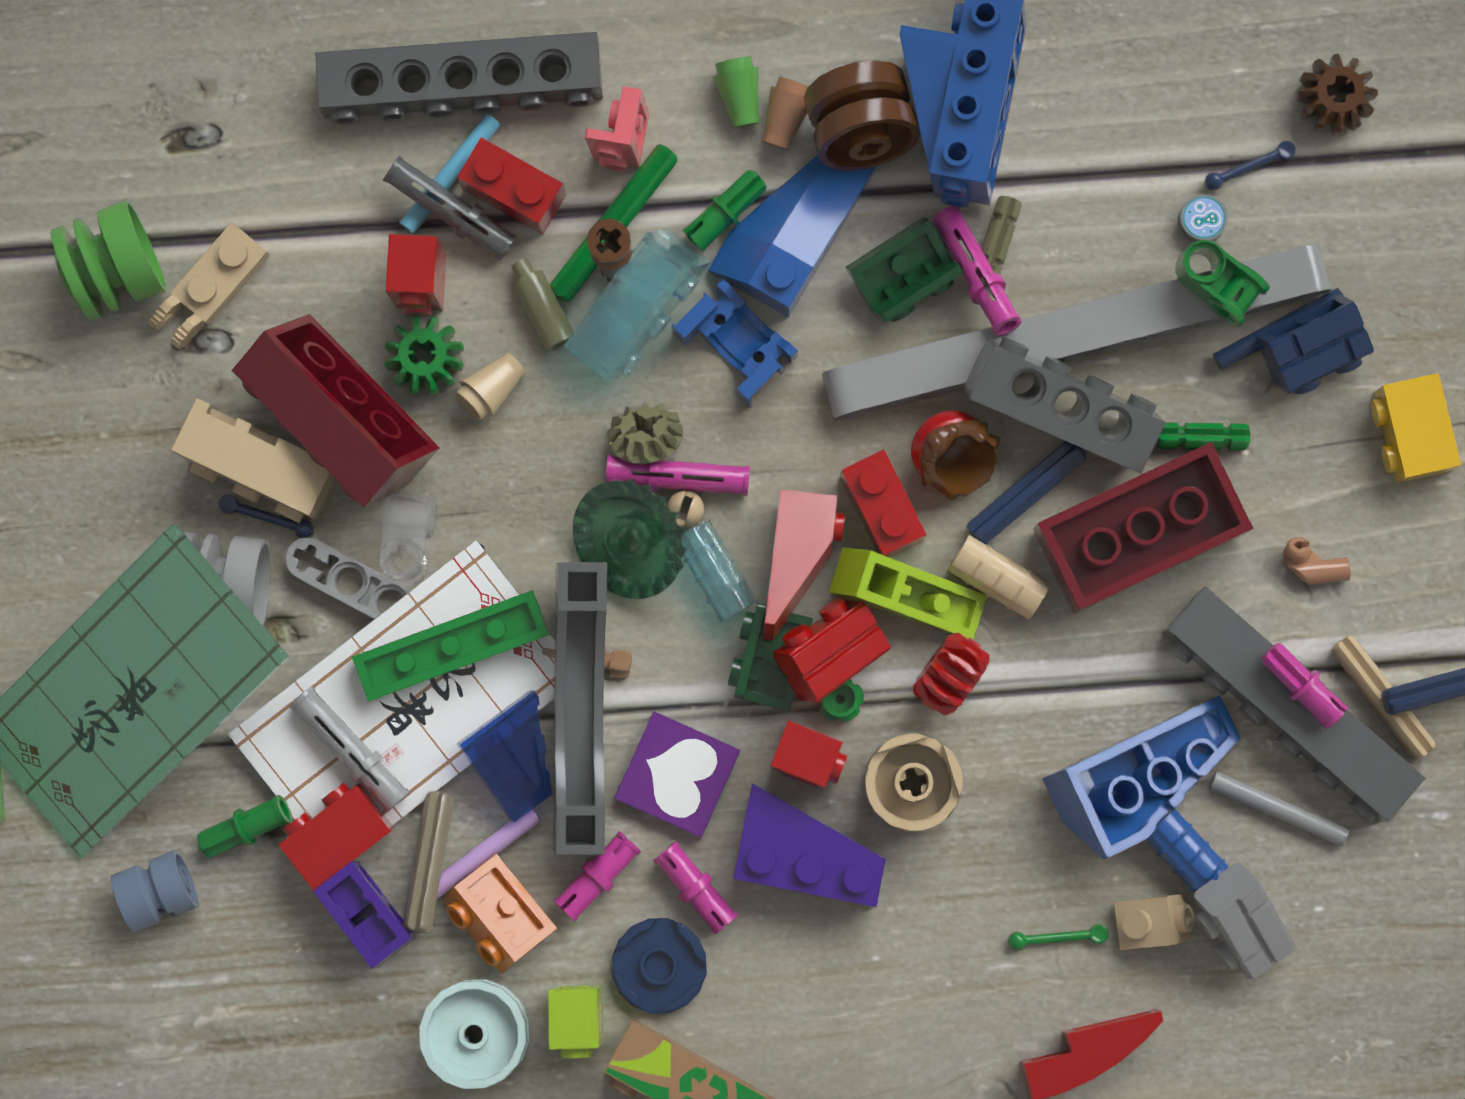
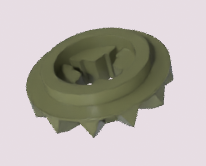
[607,401,683,464]

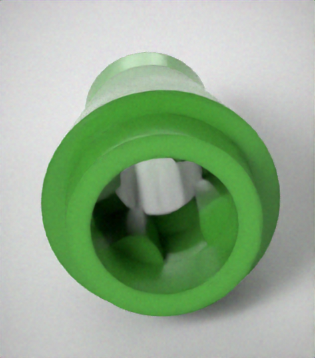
[713,56,760,128]

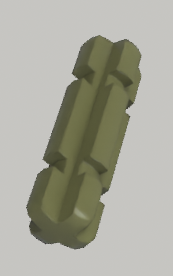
[976,195,1022,287]

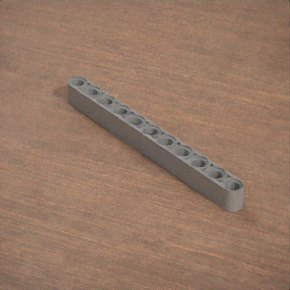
[822,244,1332,420]

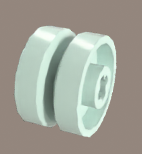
[419,979,531,1089]

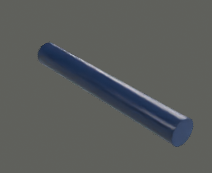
[1213,288,1344,370]

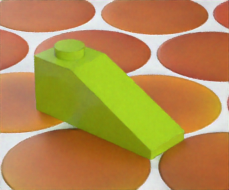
[829,547,987,640]

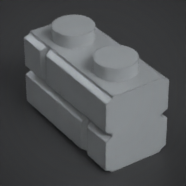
[1194,863,1296,980]

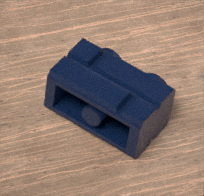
[1256,294,1374,394]

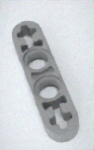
[285,537,412,619]

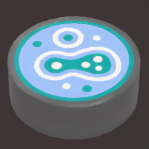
[1178,194,1228,242]

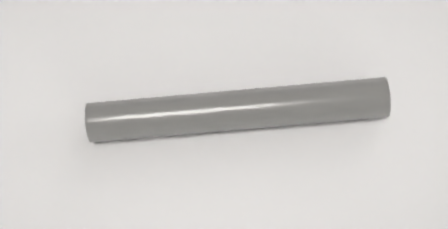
[1209,771,1349,847]

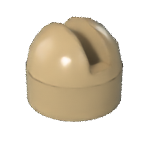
[667,490,705,529]

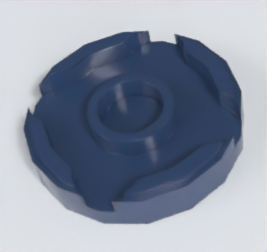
[612,918,707,1014]

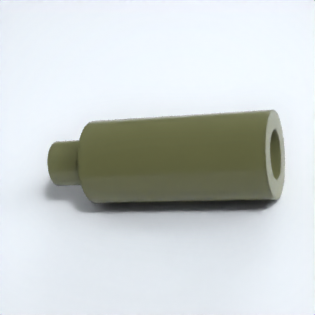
[511,258,576,353]

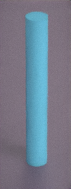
[399,114,501,234]

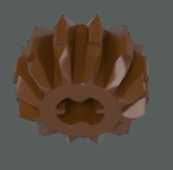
[1295,53,1378,136]

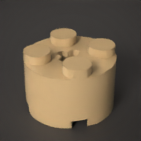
[864,733,963,832]

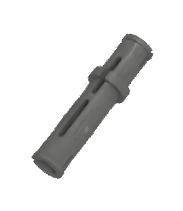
[383,156,517,260]

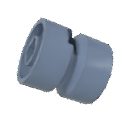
[111,850,199,933]

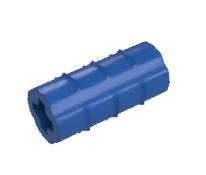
[1145,809,1229,892]

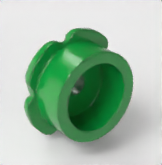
[819,679,864,722]

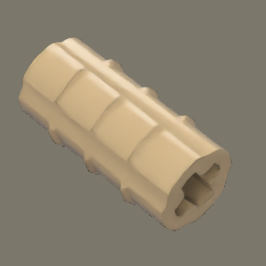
[947,535,1051,620]

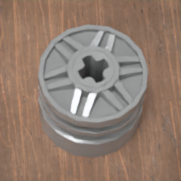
[171,532,271,626]

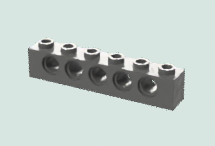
[315,32,603,124]

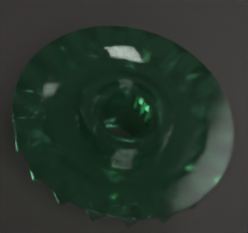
[573,478,687,599]

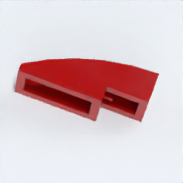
[1020,1009,1164,1099]

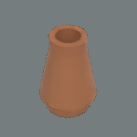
[762,77,808,150]

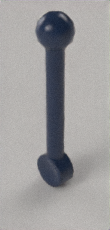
[1205,140,1296,190]
[218,495,313,538]

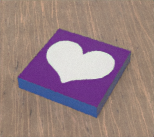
[614,711,741,838]

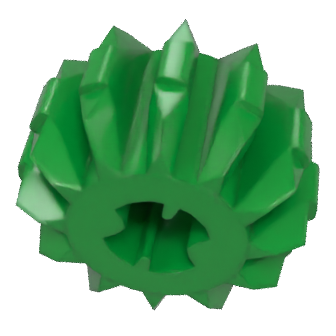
[384,316,464,396]

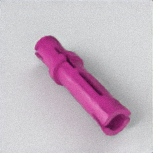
[933,206,1022,336]
[606,455,750,496]

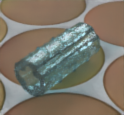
[673,520,757,623]

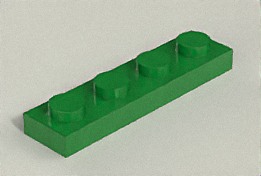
[352,590,550,702]

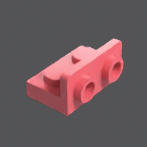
[585,86,650,171]

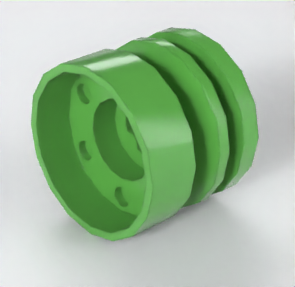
[50,199,167,322]

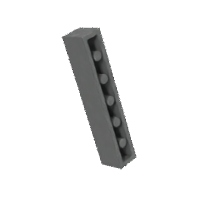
[1162,586,1426,823]

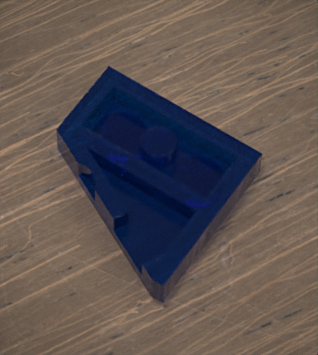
[456,690,552,822]

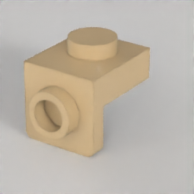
[1114,894,1195,950]

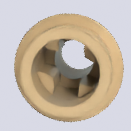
[455,352,526,421]

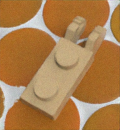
[148,222,269,350]

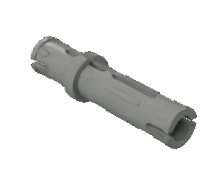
[289,686,410,812]

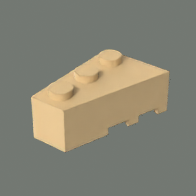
[171,398,336,523]

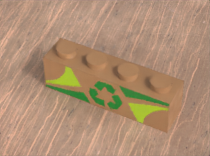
[604,1018,775,1099]

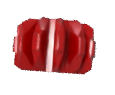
[913,632,990,716]

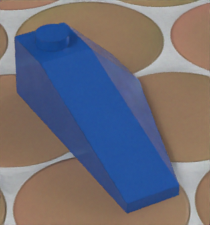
[708,155,878,318]
[1042,695,1241,860]

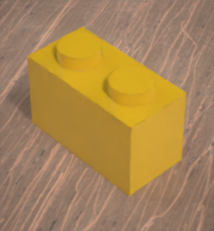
[1370,373,1461,484]

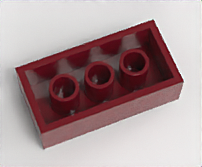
[231,314,440,508]
[1033,442,1254,615]

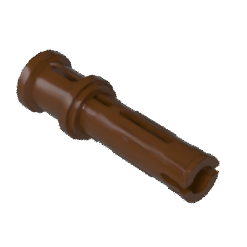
[587,219,633,284]

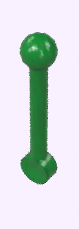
[1008,924,1109,951]

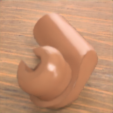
[1282,537,1351,585]

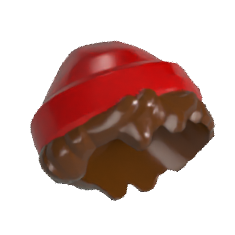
[911,411,1000,500]

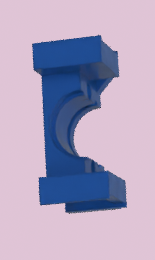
[671,279,798,408]

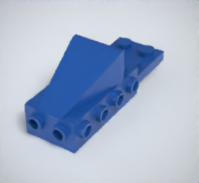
[899,0,1027,208]

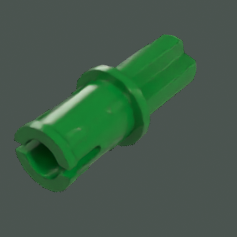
[682,170,767,252]
[197,795,292,858]

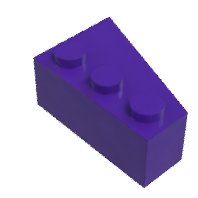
[733,783,886,907]

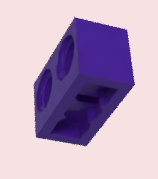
[313,861,417,969]

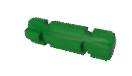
[1157,422,1251,450]

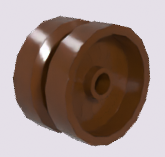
[804,60,920,171]

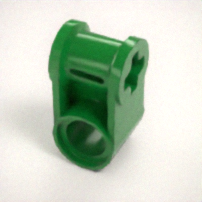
[1175,240,1270,327]

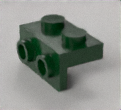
[845,217,963,322]
[727,602,813,712]

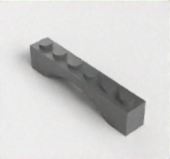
[553,562,607,855]

